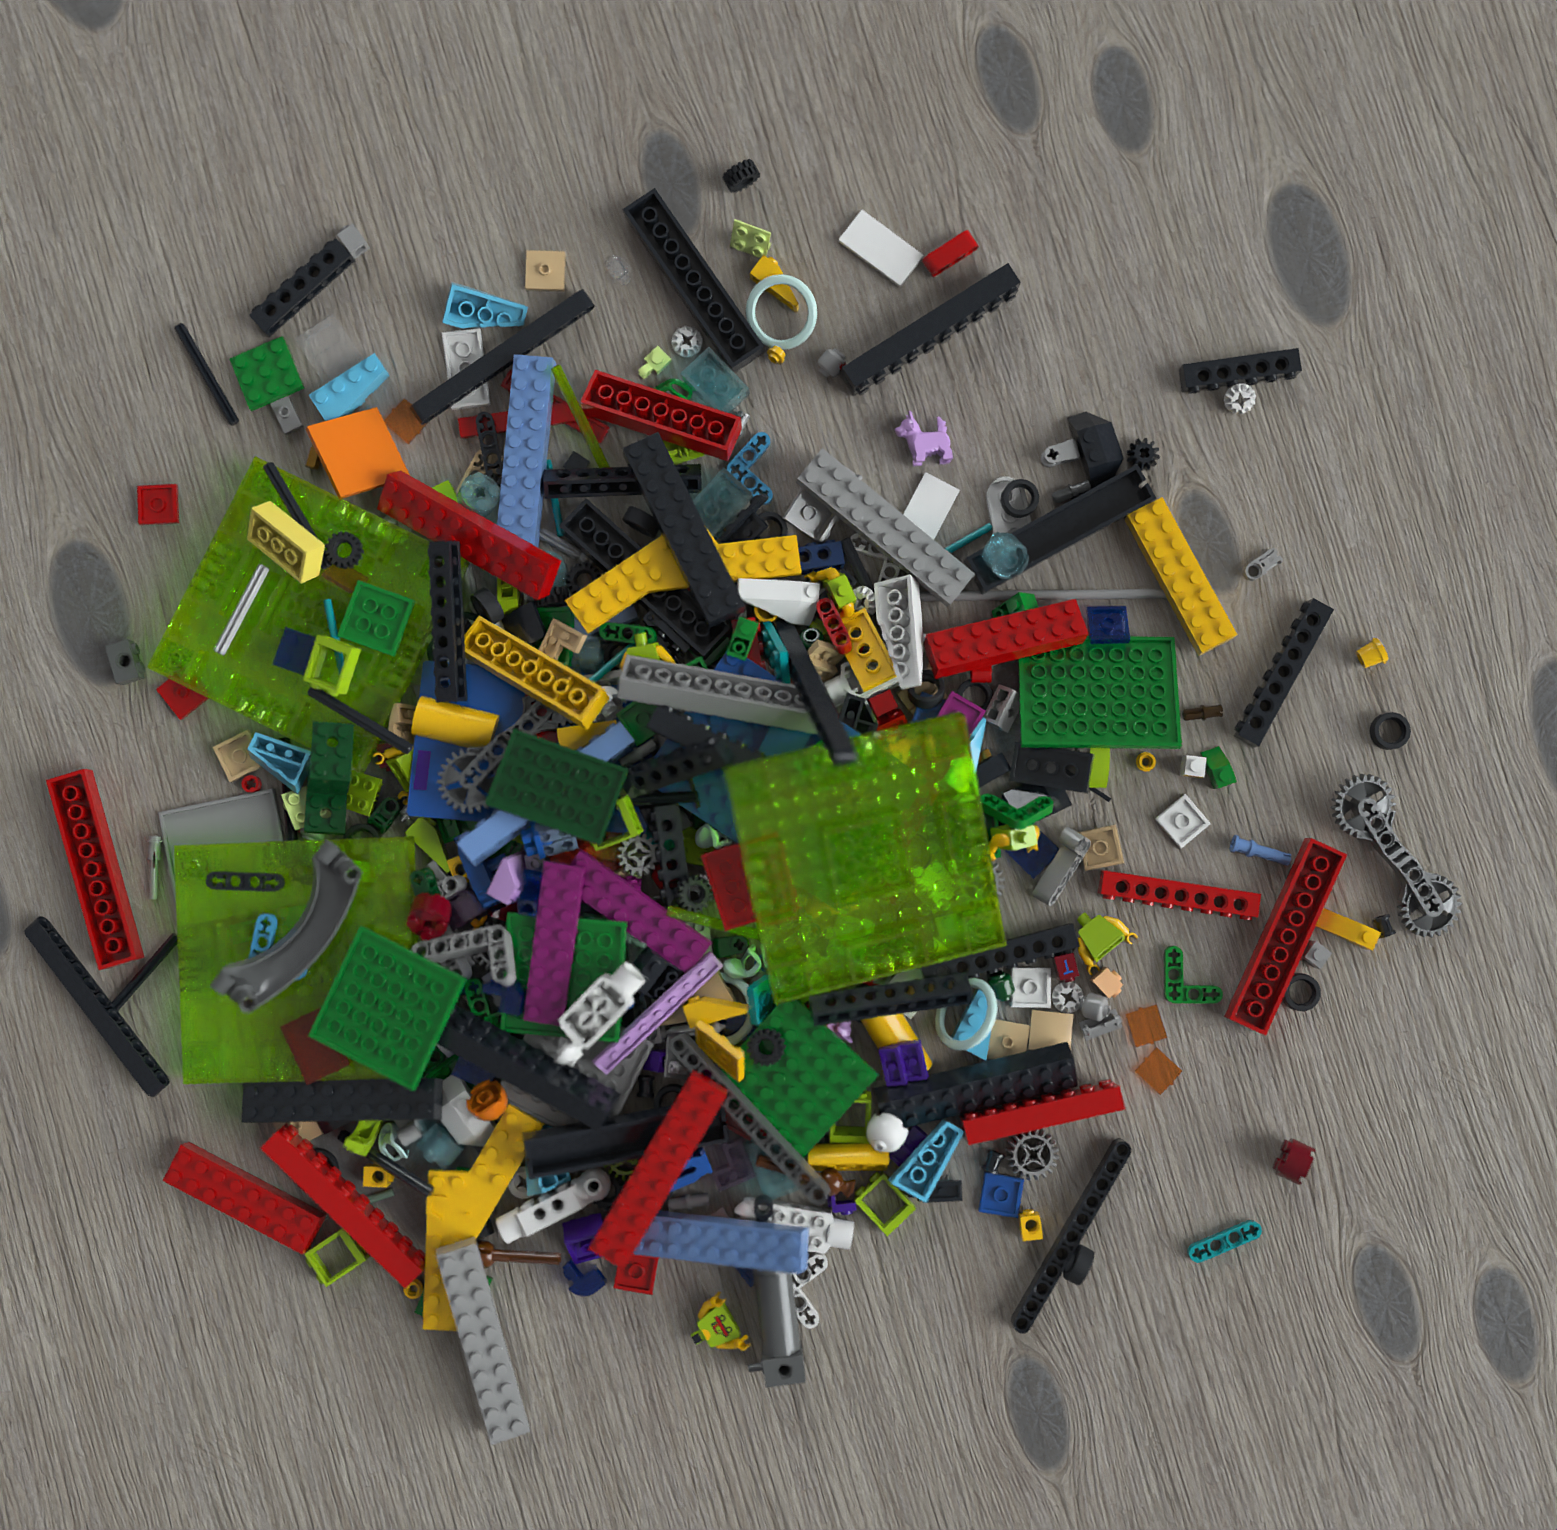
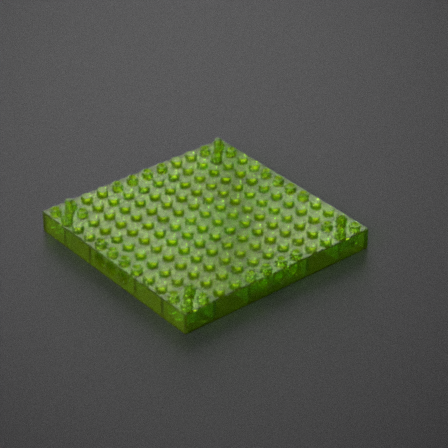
[147,456,470,774]
[723,711,1007,1005]
[174,836,423,1084]

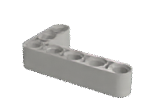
[411,875,472,981]
[412,925,516,986]

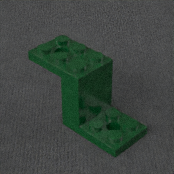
[304,721,354,835]

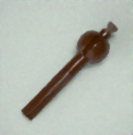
[755,1154,856,1198]
[477,1240,561,1268]

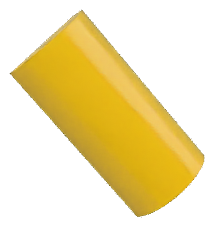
[412,696,500,748]
[861,1014,932,1071]
[808,1143,889,1171]

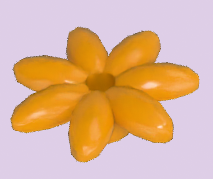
[470,915,488,931]

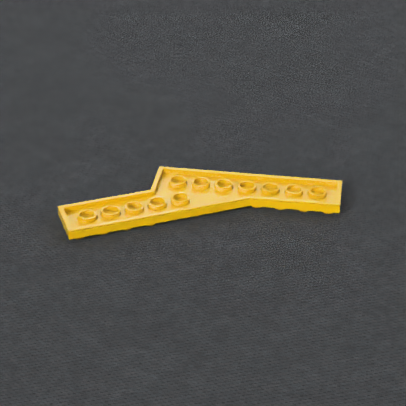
[565,529,802,634]
[423,1103,545,1331]

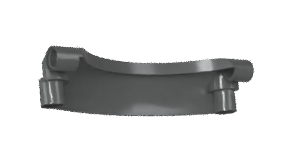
[210,840,362,1013]

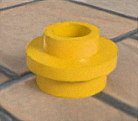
[767,346,786,364]
[1136,752,1156,772]
[403,1279,424,1299]

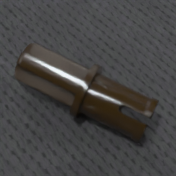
[1182,704,1223,721]

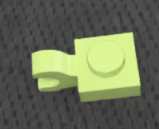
[638,346,671,379]

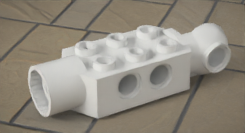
[824,633,926,707]
[554,962,645,1067]
[496,1168,611,1244]
[734,1197,854,1254]

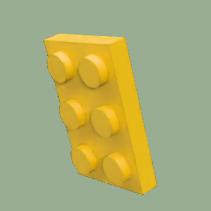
[695,1020,744,1082]

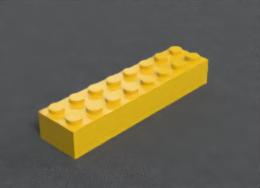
[1125,497,1238,656]
[464,616,610,730]

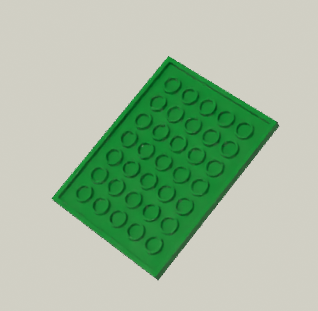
[1018,636,1182,749]

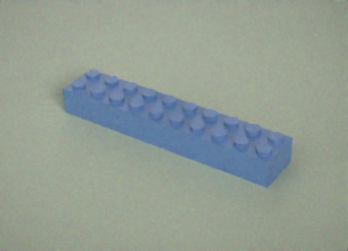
[497,354,557,548]
[457,722,635,867]
[633,1210,809,1274]

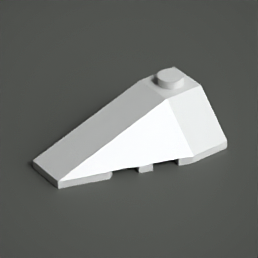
[737,578,820,626]

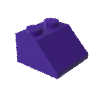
[562,1213,604,1264]

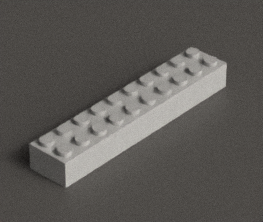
[796,448,975,606]
[618,655,817,734]
[436,1236,530,1445]

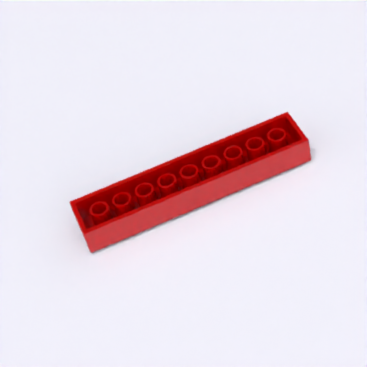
[377,470,561,600]
[46,769,145,970]
[1224,838,1348,1036]
[589,1069,728,1270]
[260,1123,425,1289]

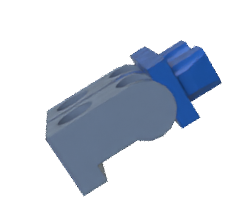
[520,822,578,859]

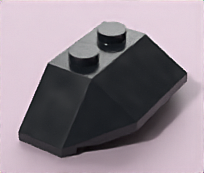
[1067,412,1124,489]
[839,693,878,742]
[998,784,1072,826]

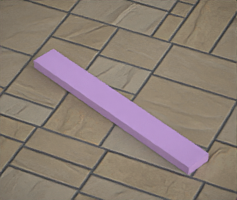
[592,951,724,1075]

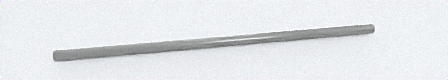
[920,589,1166,601]

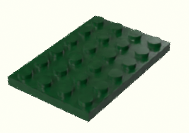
[485,729,629,846]

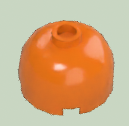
[466,1080,508,1121]

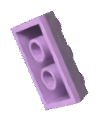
[487,850,531,905]

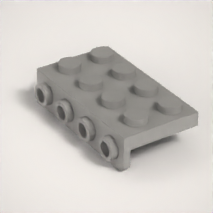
[782,467,862,542]

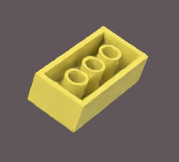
[247,501,325,583]

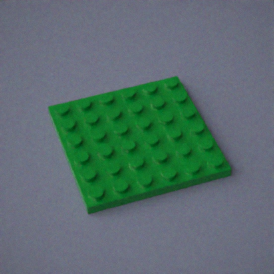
[500,912,627,1042]
[308,926,467,1090]
[719,992,879,1158]

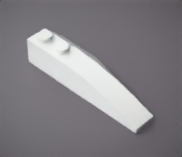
[874,574,923,689]

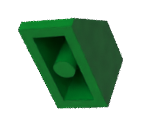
[1200,746,1237,790]

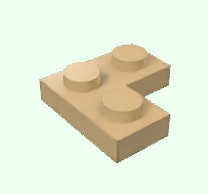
[539,619,587,661]

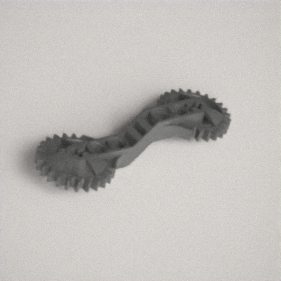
[437,695,573,814]
[1331,773,1462,938]

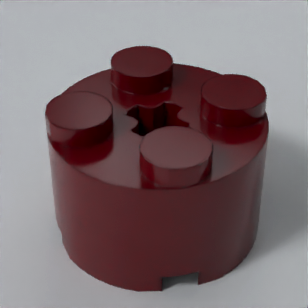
[406,893,451,941]
[1273,1138,1315,1185]

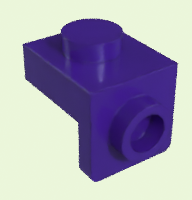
[827,1195,857,1215]

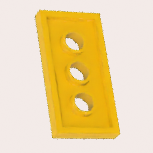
[830,608,896,692]

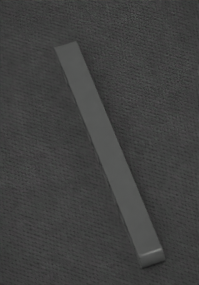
[669,1034,830,1205]

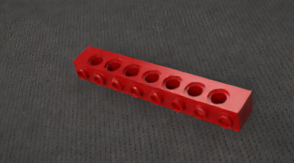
[1098,870,1261,920]

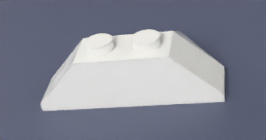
[441,1071,497,1146]

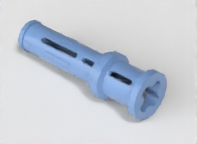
[1229,835,1291,866]

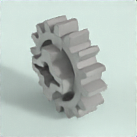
[616,834,658,877]

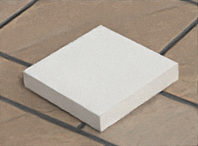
[1154,794,1211,849]
[1010,967,1051,1008]

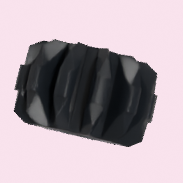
[1126,438,1160,471]

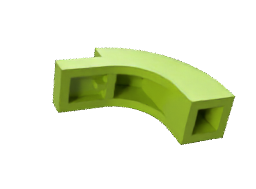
[1087,748,1110,788]
[344,1121,384,1156]

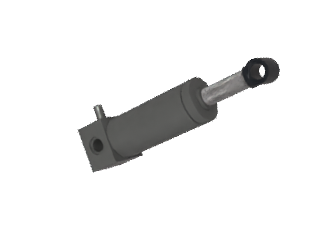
[748,1194,806,1388]

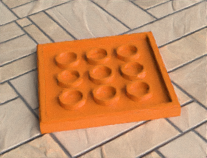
[305,407,410,499]

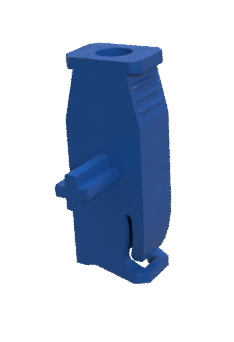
[454,831,506,909]
[630,1147,713,1193]

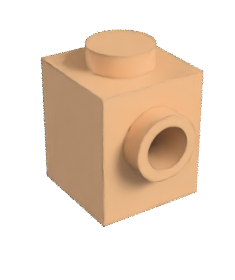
[1090,967,1123,998]

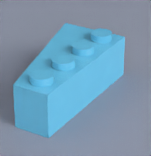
[309,353,390,421]
[888,1119,965,1203]

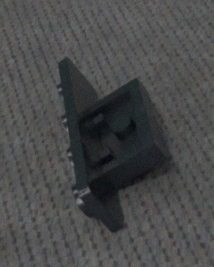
[715,494,769,544]

